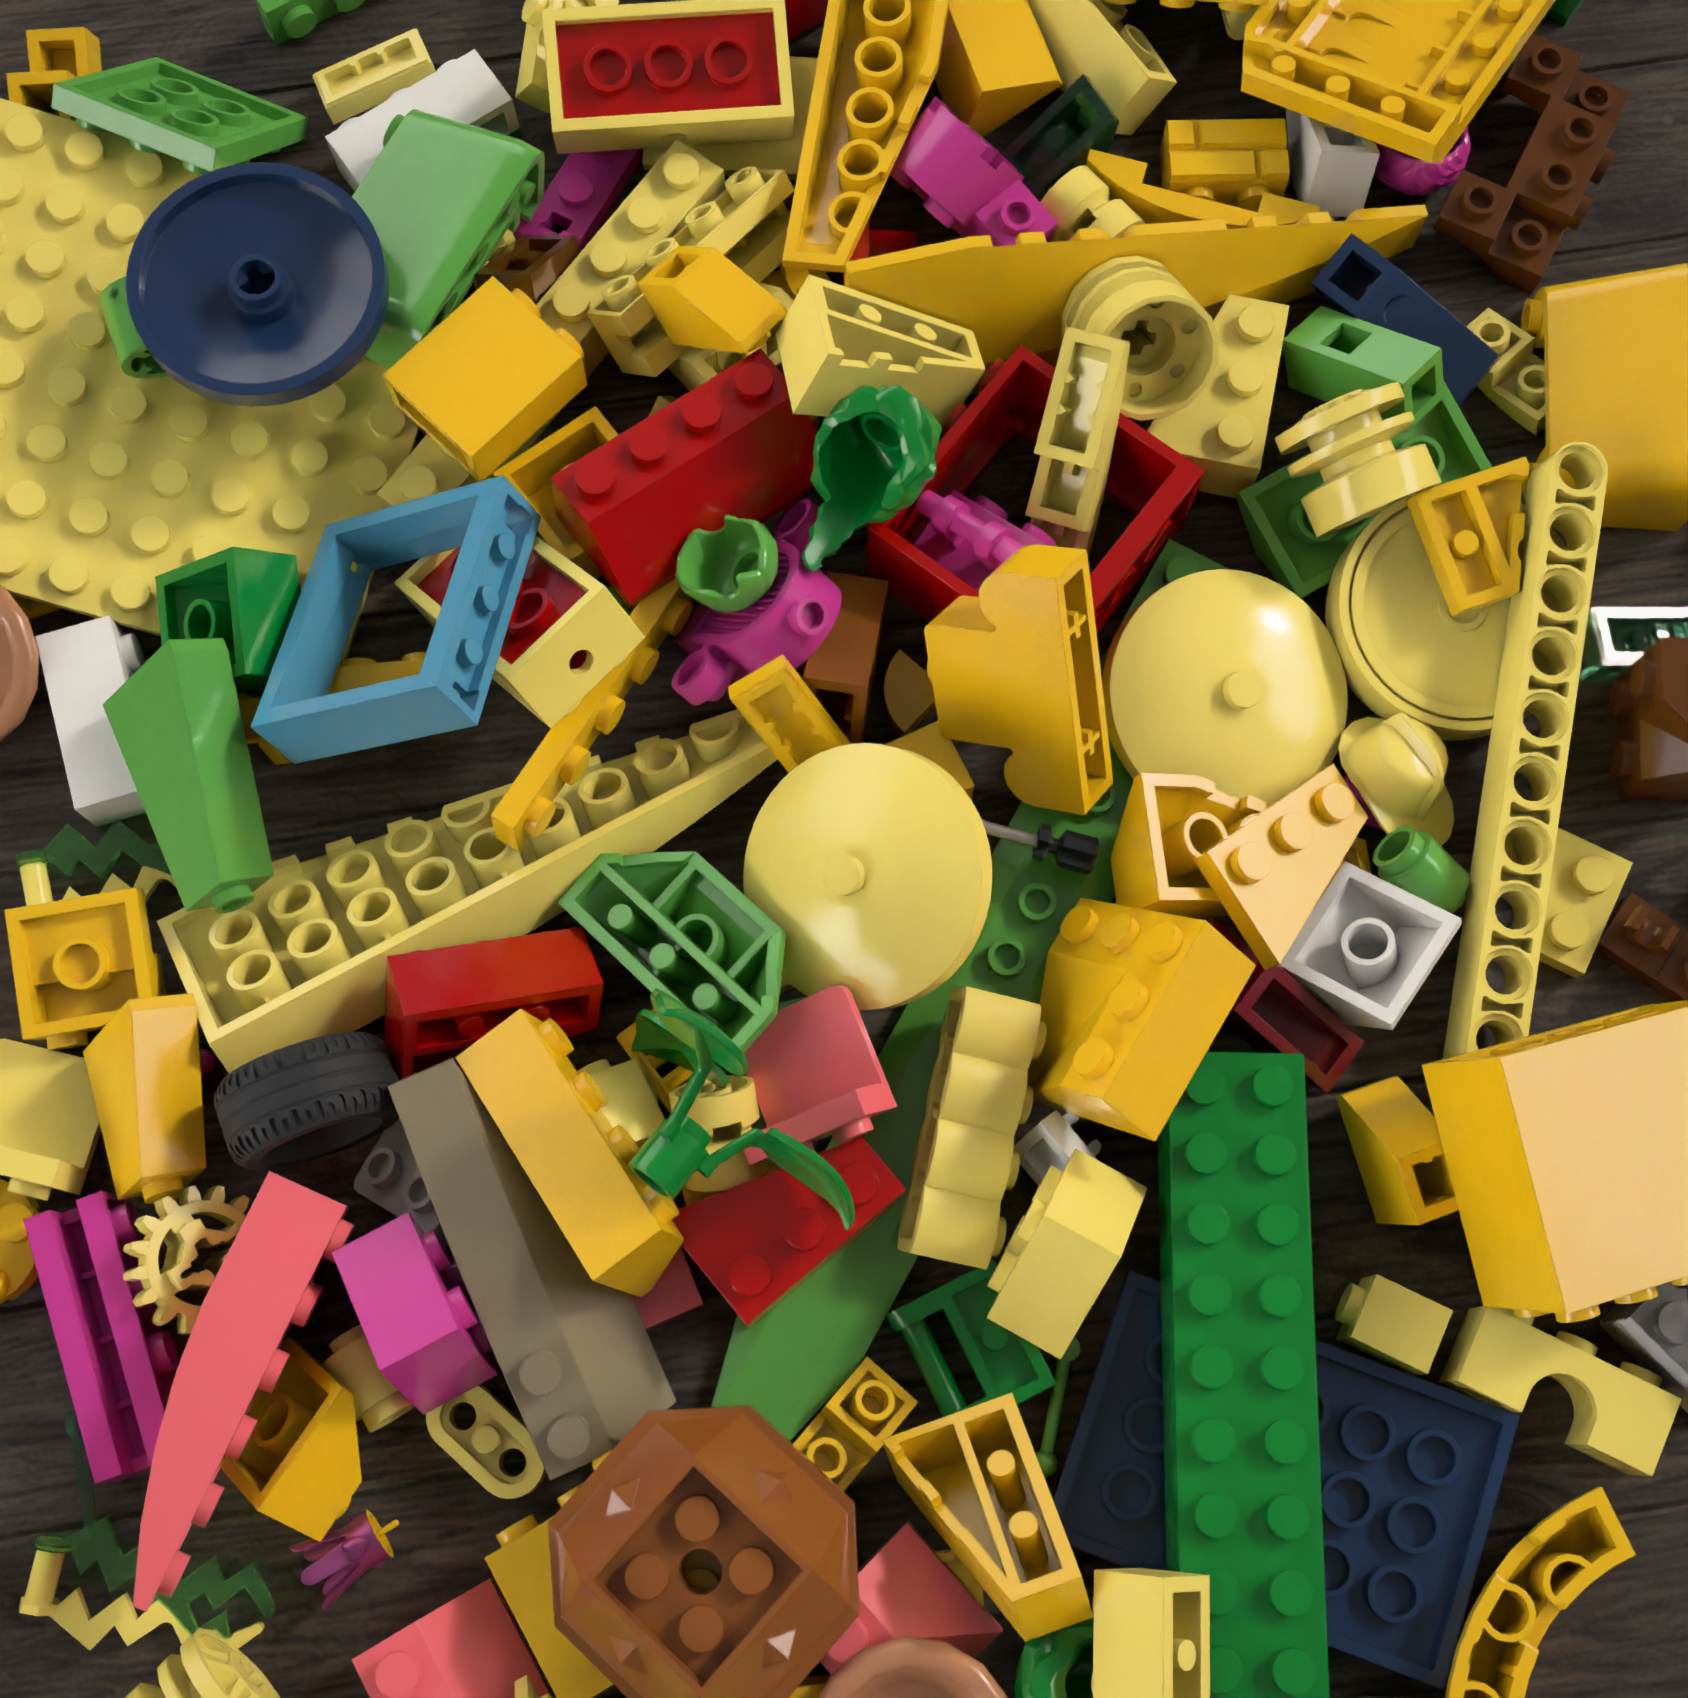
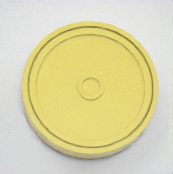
[1325,490,1567,741]

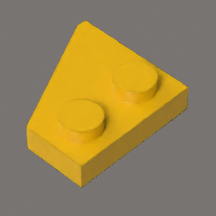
[1406,456,1529,617]

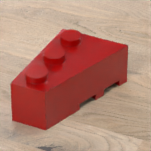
[384,927,604,1080]
[672,1136,906,1327]

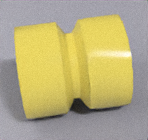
[1040,165,1145,242]
[668,1075,769,1192]

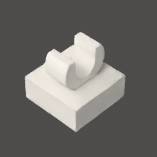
[1014,1110,1102,1186]

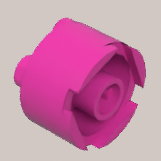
[890,97,1025,237]

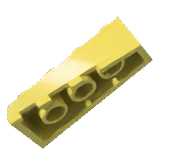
[1028,0,1177,136]

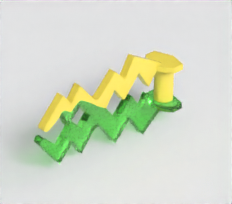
[15,818,176,906]
[19,1516,276,1651]

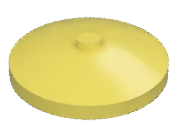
[1102,569,1348,808]
[743,743,992,1010]

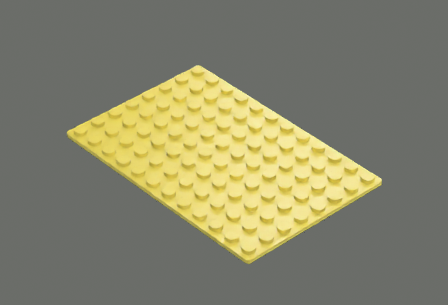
[0,98,420,666]

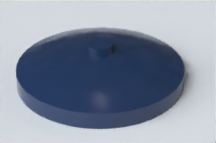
[126,162,389,407]

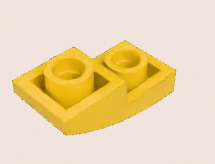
[793,1357,918,1491]

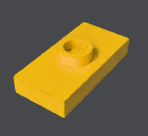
[728,654,850,773]

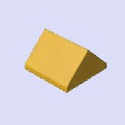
[934,0,1062,137]

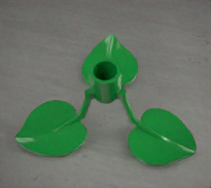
[628,988,855,1231]

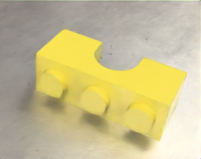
[1439,1306,1682,1476]

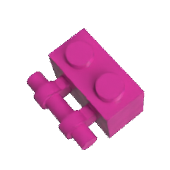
[913,489,1056,592]

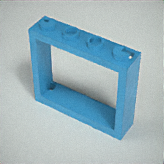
[251,475,541,764]

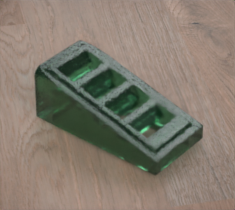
[1579,607,1688,681]

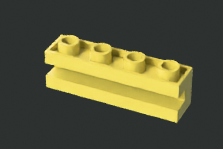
[587,166,795,377]

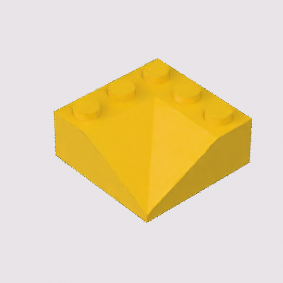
[1027,898,1256,1141]

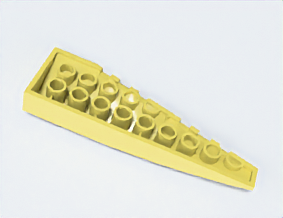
[157,709,777,1073]

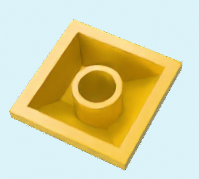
[221,1336,362,1542]

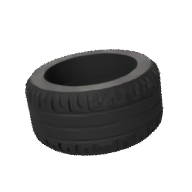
[214,1032,399,1171]

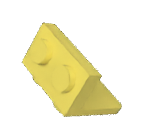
[0,1039,101,1201]

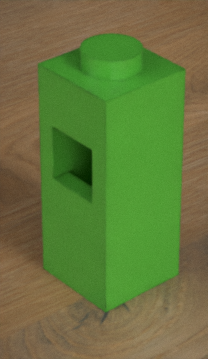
[1283,306,1444,433]

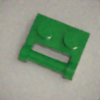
[886,1260,1057,1417]

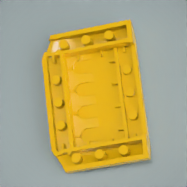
[1241,0,1556,164]

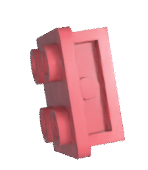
[744,985,897,1169]

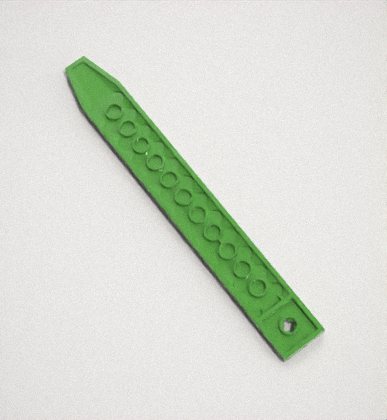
[711,539,1230,1441]

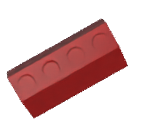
[550,348,817,608]

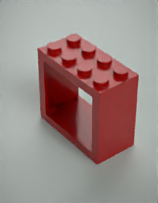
[865,344,1205,634]

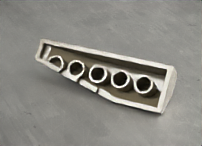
[388,1058,676,1480]

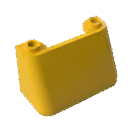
[1521,263,1688,532]

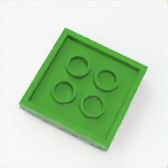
[51,57,308,174]

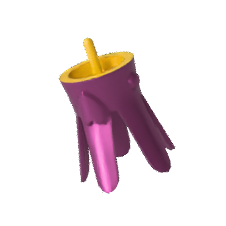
[289,1509,399,1612]

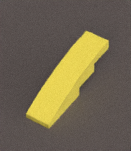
[1025,326,1130,559]

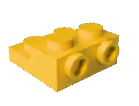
[4,887,167,1051]

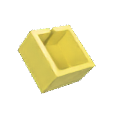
[987,1148,1147,1360]

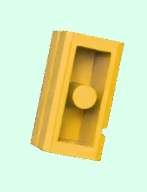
[1159,118,1290,212]

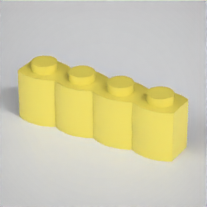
[897,986,1047,1270]

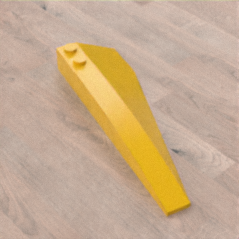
[844,204,1428,395]

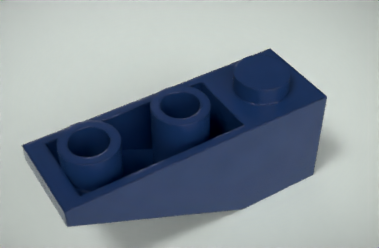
[1311,233,1500,406]

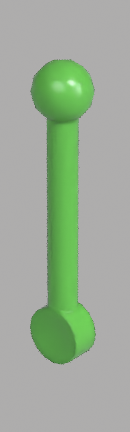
[1036,1337,1080,1478]

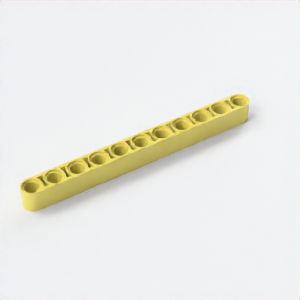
[1443,441,1608,1059]

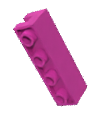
[23,1191,180,1484]

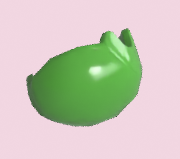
[675,515,778,613]

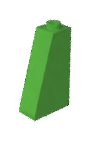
[102,638,274,914]

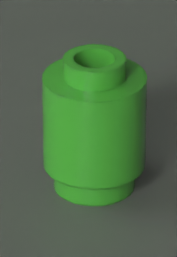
[1373,826,1470,914]

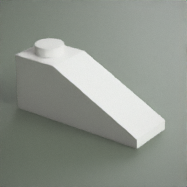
[1286,108,1380,220]

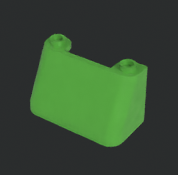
[352,109,545,369]

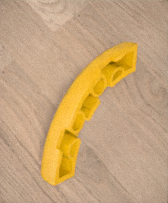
[1445,1486,1636,1698]

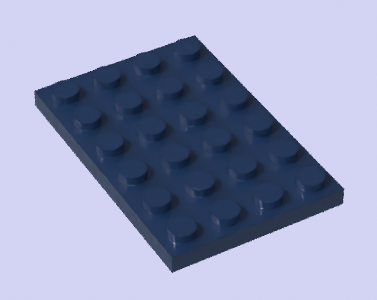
[1052,1270,1520,1690]

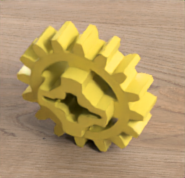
[123,1185,249,1335]

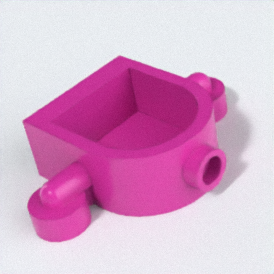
[671,498,842,706]

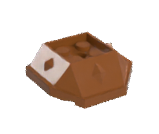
[548,1404,860,1698]

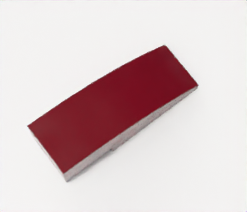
[1195,918,1365,1094]

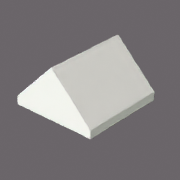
[1279,861,1462,1030]

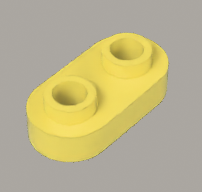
[426,1385,547,1499]

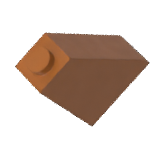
[803,571,889,744]

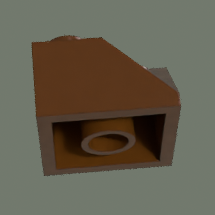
[1608,636,1688,802]

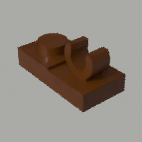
[474,235,580,304]
[1595,892,1688,1002]

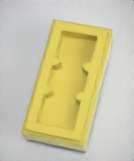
[312,28,436,125]

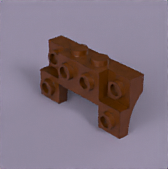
[1433,33,1630,295]

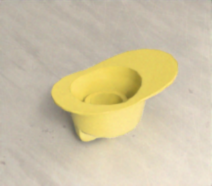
[1338,712,1454,846]

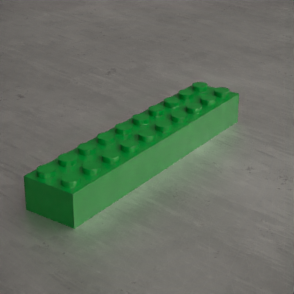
[1158,1052,1330,1698]

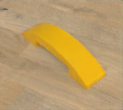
[1086,149,1321,229]

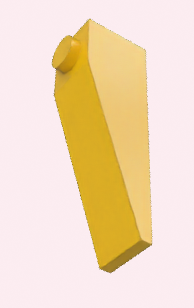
[1110,773,1371,918]

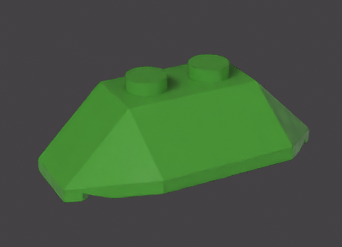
[558,851,786,1054]

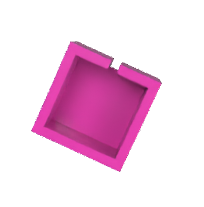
[332,1212,498,1415]

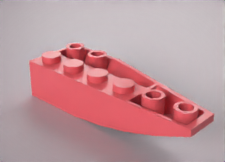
[133,1171,355,1612]

